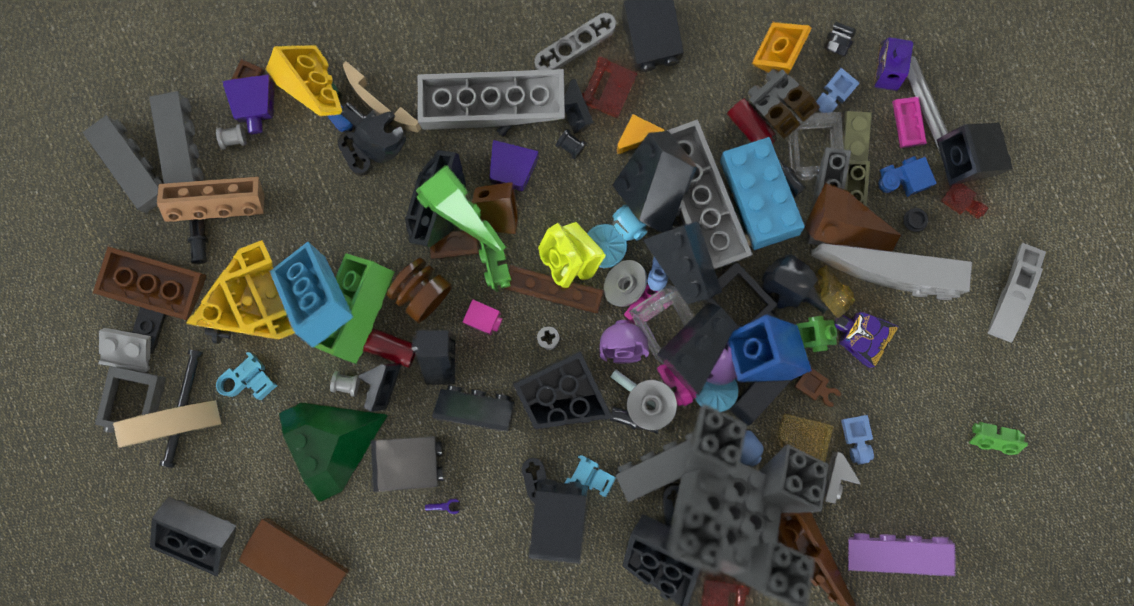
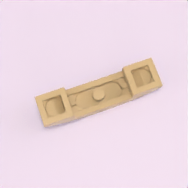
[343,61,421,132]
[113,400,221,448]

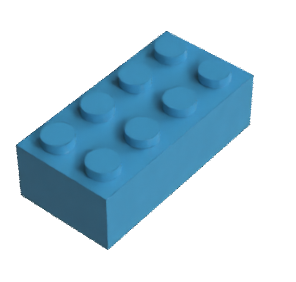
[720,137,805,250]
[270,242,353,348]

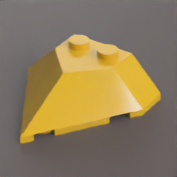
[186,240,294,340]

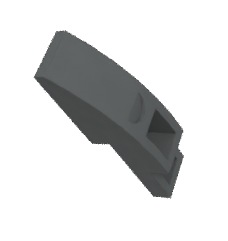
[807,147,851,245]

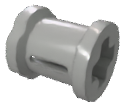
[216,124,247,150]
[537,326,560,350]
[330,371,360,397]

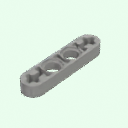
[535,13,616,70]

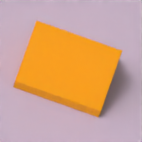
[752,22,812,75]

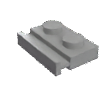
[99,328,151,372]

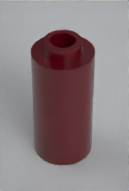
[727,98,776,145]
[363,328,416,368]

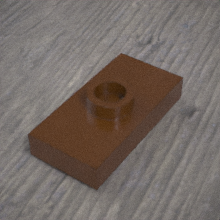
[430,230,480,260]

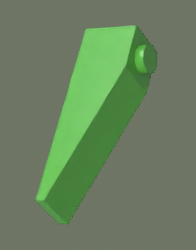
[416,166,506,252]

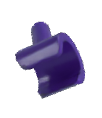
[425,498,460,514]

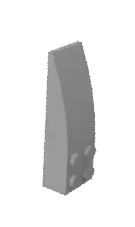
[418,69,565,130]
[667,119,752,269]
[811,244,972,300]

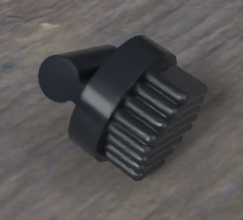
[824,22,856,56]

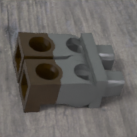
[748,69,820,139]

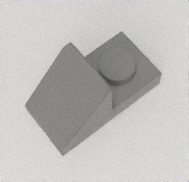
[823,452,860,504]

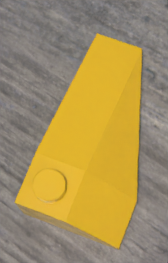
[266,45,342,116]

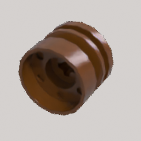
[386,257,453,324]

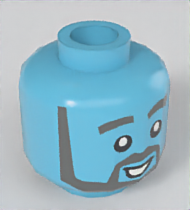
[613,204,647,241]

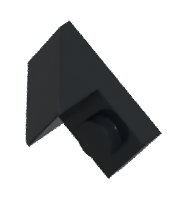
[564,79,594,134]
[358,363,401,412]

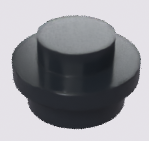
[903,208,928,232]

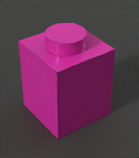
[463,299,503,335]

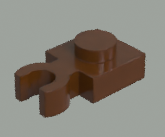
[793,368,841,407]

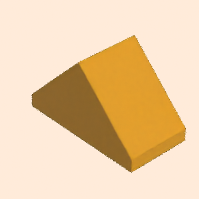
[617,115,664,154]

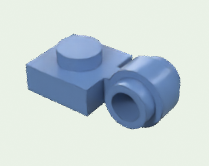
[816,68,859,116]
[647,257,669,291]
[841,415,874,465]

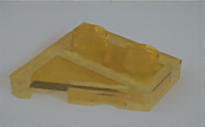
[818,265,856,318]
[778,413,833,462]

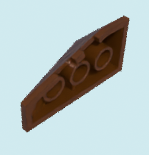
[804,183,901,252]

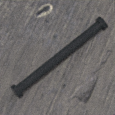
[159,349,203,468]

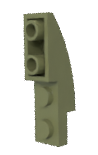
[840,111,872,206]

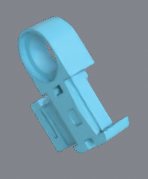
[216,352,277,400]
[565,455,616,497]

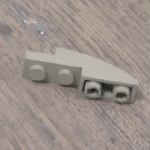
[987,243,1046,343]

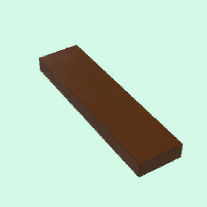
[504,265,604,314]

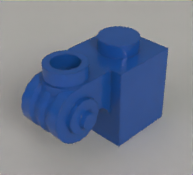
[878,156,937,197]

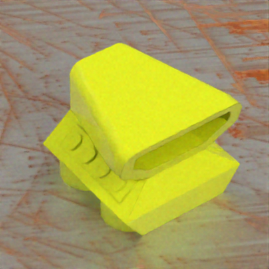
[538,222,606,288]

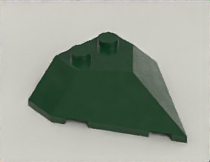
[279,402,389,502]

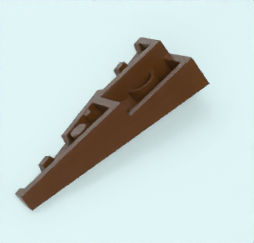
[776,512,856,606]

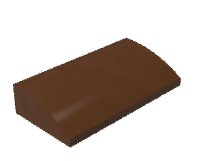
[93,247,207,320]
[239,518,350,606]

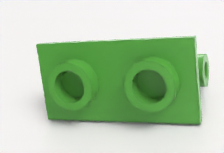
[479,241,512,292]
[969,422,1028,455]

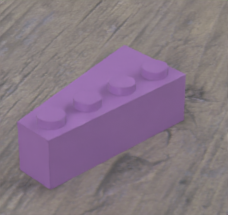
[849,533,955,576]

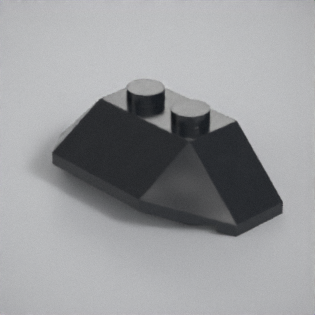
[405,150,466,247]

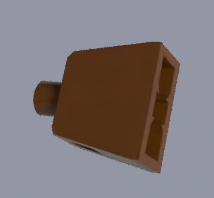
[472,182,519,234]

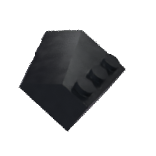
[612,131,697,233]
[512,350,613,429]
[622,514,704,606]

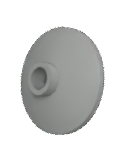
[604,260,647,307]
[627,380,677,430]

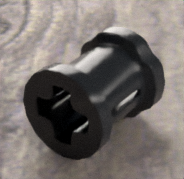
[555,129,587,160]

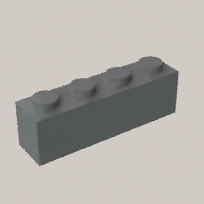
[149,91,203,184]
[82,115,164,213]
[615,431,694,502]

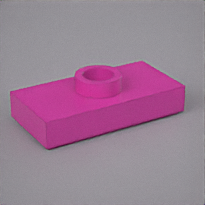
[893,96,927,148]

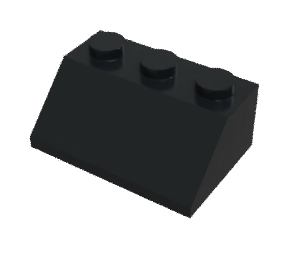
[432,385,515,432]
[150,496,236,577]

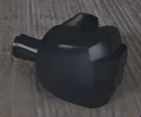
[339,102,406,163]
[762,254,833,314]

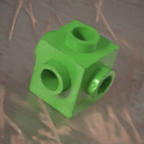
[797,316,837,352]

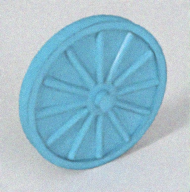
[587,224,627,268]
[695,380,738,412]

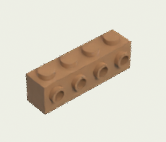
[157,177,264,222]

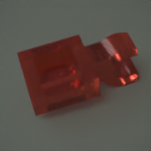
[941,183,989,219]

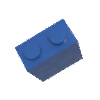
[728,315,812,382]

